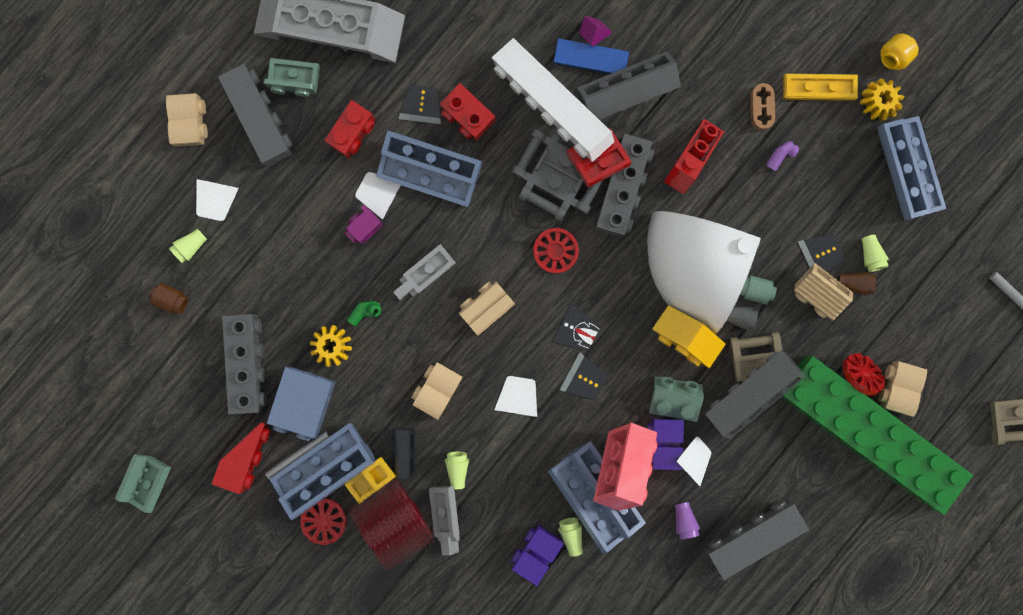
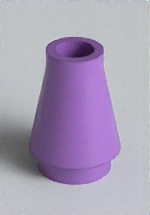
[675,502,700,540]

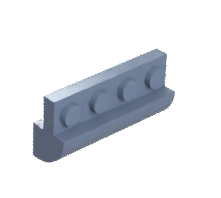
[877,116,947,221]
[376,130,482,207]
[270,423,375,520]
[548,441,646,554]

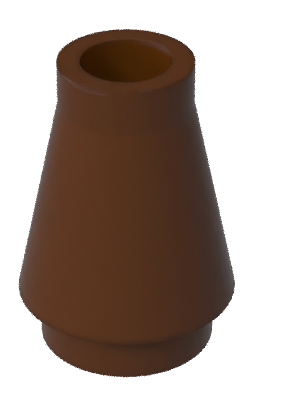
[838,272,876,296]

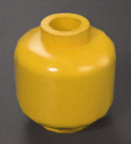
[880,34,919,70]

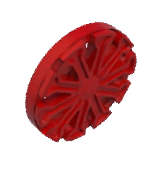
[533,228,579,273]
[842,353,885,396]
[301,498,347,545]

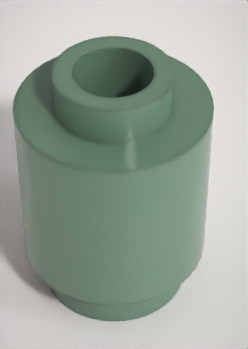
[740,275,777,305]

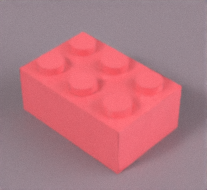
[593,423,657,511]

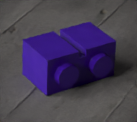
[647,418,684,470]
[511,524,564,586]

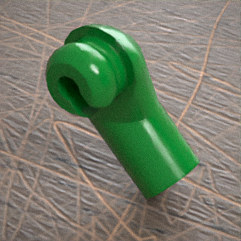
[346,301,382,327]

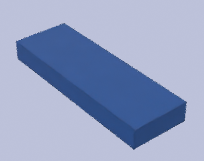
[554,38,629,74]

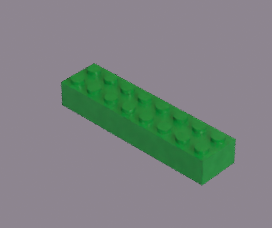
[781,356,973,515]

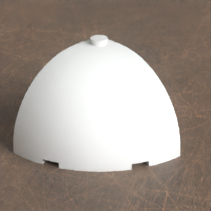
[647,211,761,334]

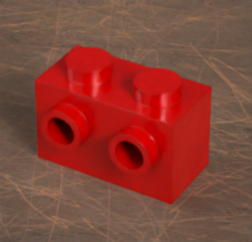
[440,83,496,142]
[324,100,376,159]

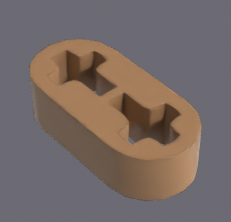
[750,83,775,131]

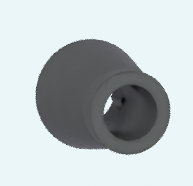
[726,307,758,330]

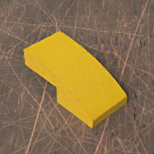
[345,457,396,504]

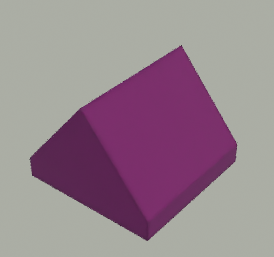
[579,16,612,47]

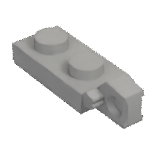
[393,244,456,300]
[429,486,460,555]

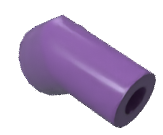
[766,141,799,171]

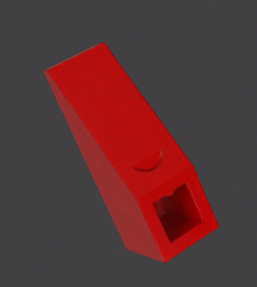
[663,119,724,195]
[212,421,271,494]

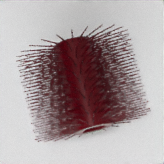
[349,479,434,570]

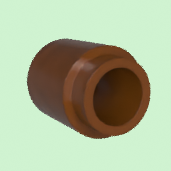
[149,283,189,315]

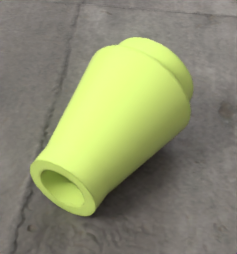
[169,229,207,263]
[861,235,889,272]
[445,451,469,489]
[558,517,583,556]

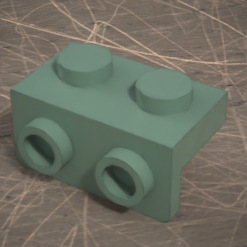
[264,58,320,97]
[649,377,704,422]
[115,454,171,513]

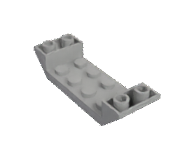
[254,0,405,63]

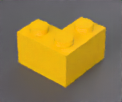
[652,305,726,368]

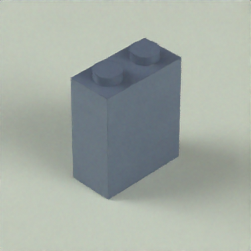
[267,366,336,441]

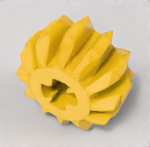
[860,79,904,121]
[310,325,352,367]

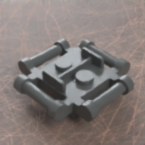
[511,128,603,221]

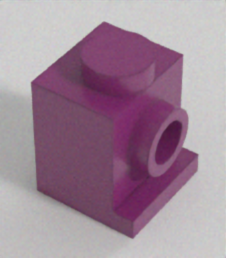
[344,205,383,244]

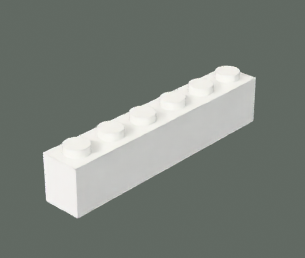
[492,38,614,162]

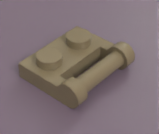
[729,332,782,382]
[990,398,1023,445]

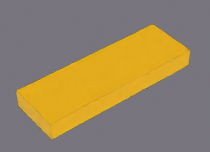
[783,74,858,101]

